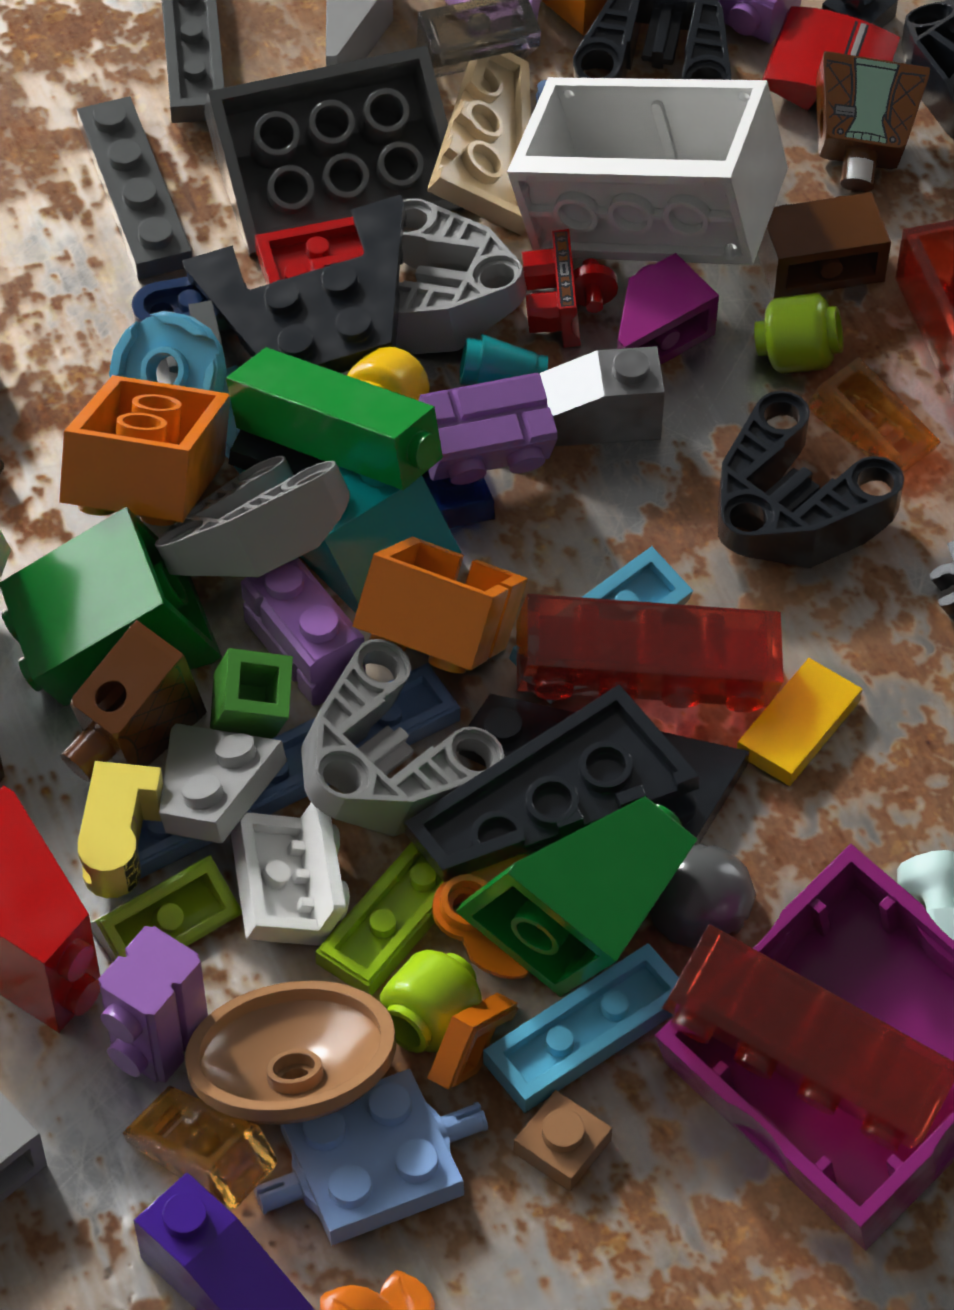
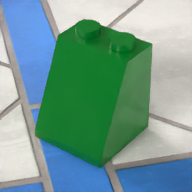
[0,507,222,706]
[456,796,698,997]

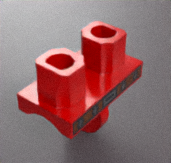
[522,229,618,348]

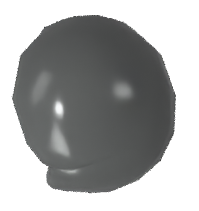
[649,844,756,950]

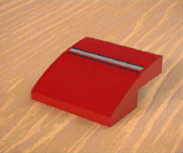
[762,6,900,111]

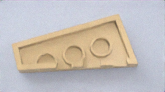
[427,40,531,236]

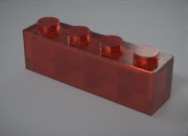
[516,594,784,712]
[661,924,954,1151]

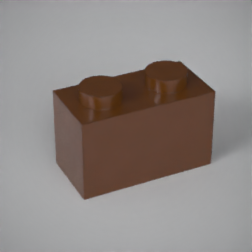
[757,192,891,299]

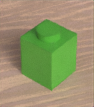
[210,648,293,739]

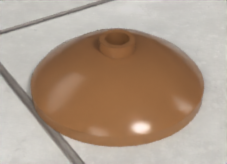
[185,981,396,1124]

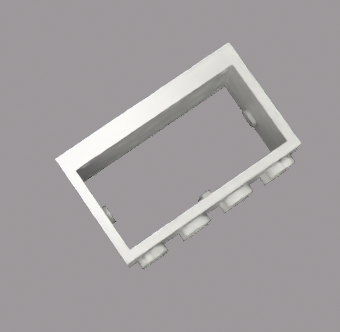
[507,77,788,265]

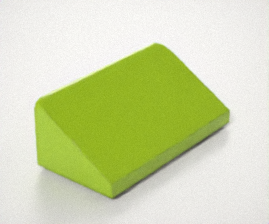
[90,855,242,962]

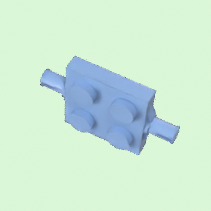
[253,1069,488,1246]

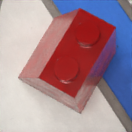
[0,785,100,1033]

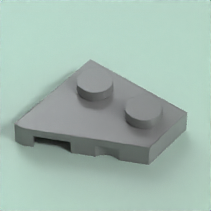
[159,723,287,843]

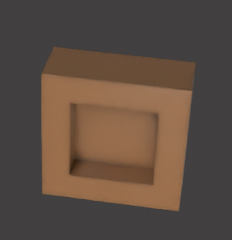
[513,1090,612,1191]

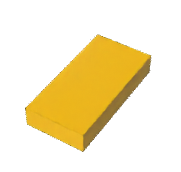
[737,658,862,786]

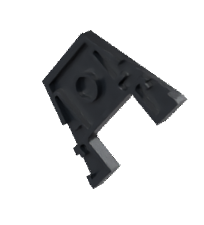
[182,195,407,373]

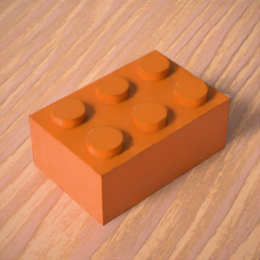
[59,375,230,526]

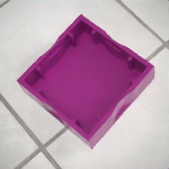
[655,843,954,1251]

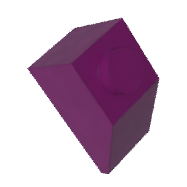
[617,253,719,365]

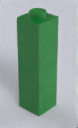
[226,347,443,491]

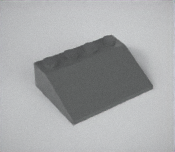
[204,45,464,256]

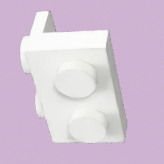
[231,802,350,946]

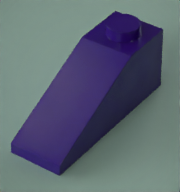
[133,1172,315,1310]

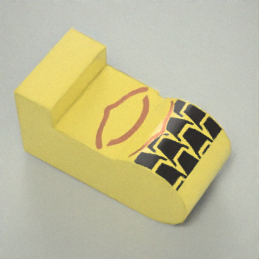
[78,761,163,899]

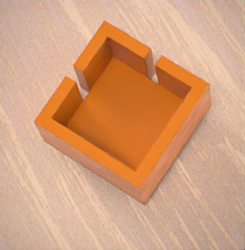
[352,536,528,673]

